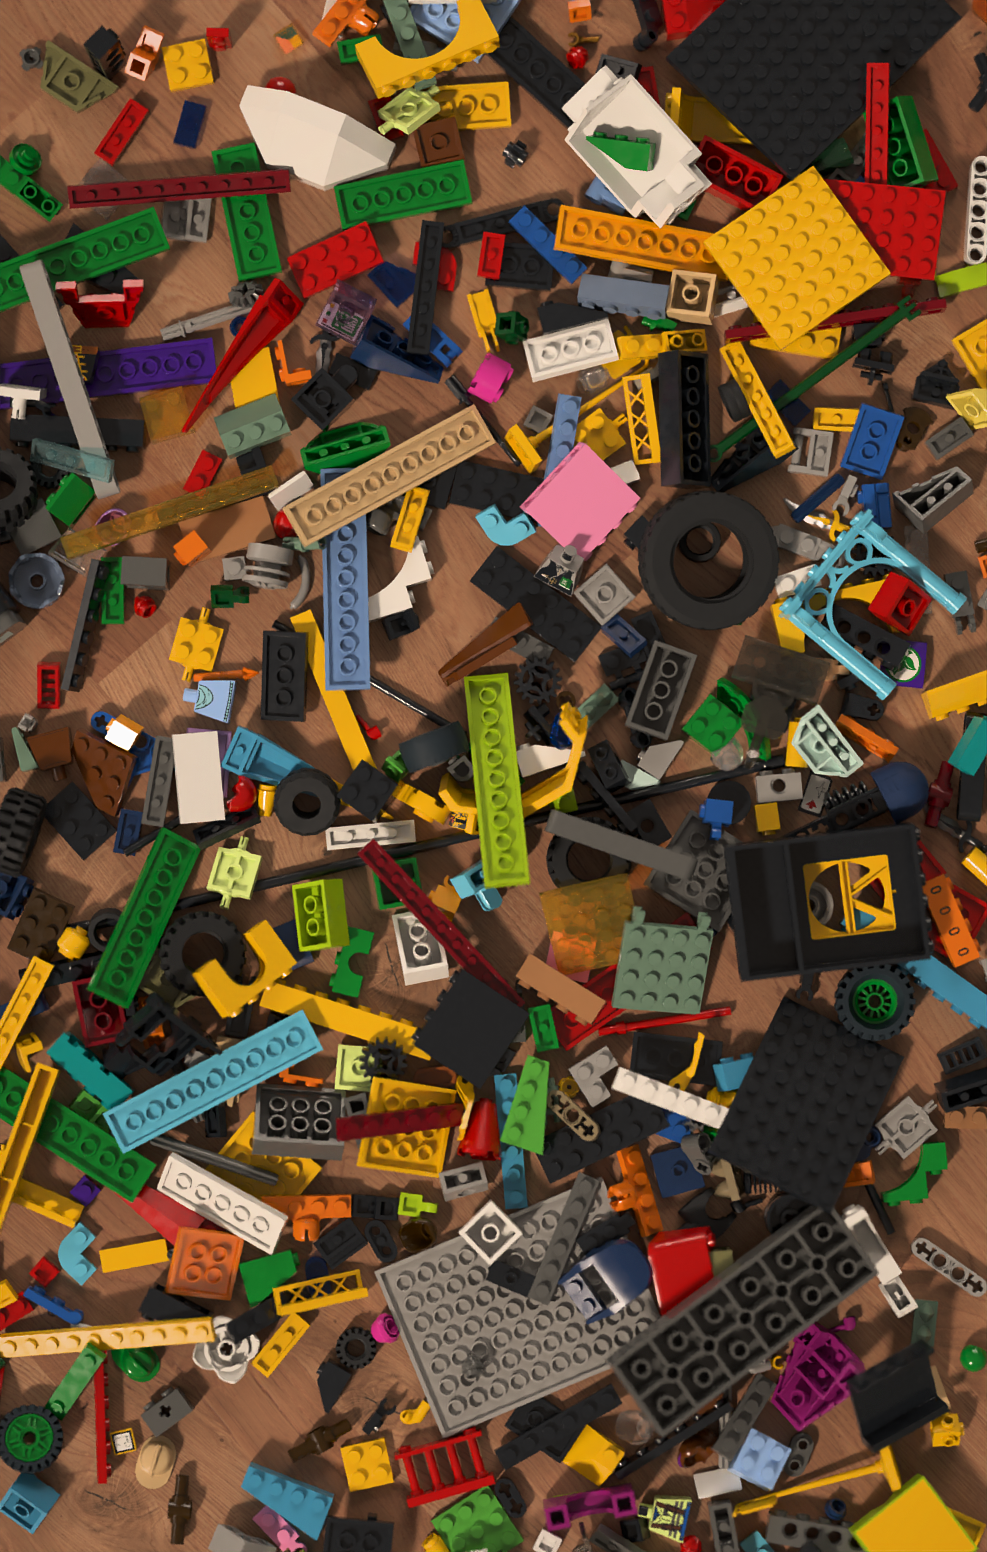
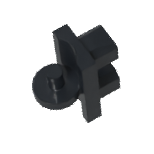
[852,348,895,386]
[523,703,563,746]

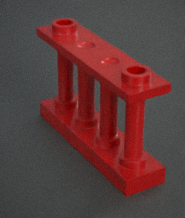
[394,1426,495,1508]

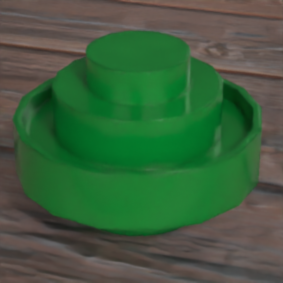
[9,143,42,175]

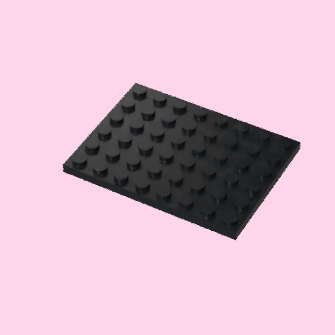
[708,996,904,1214]

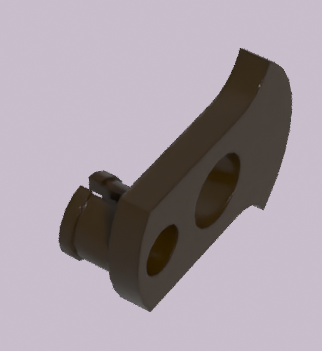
[896,407,933,452]

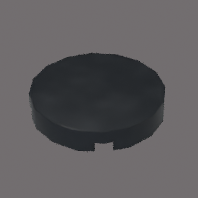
[707,780,751,825]

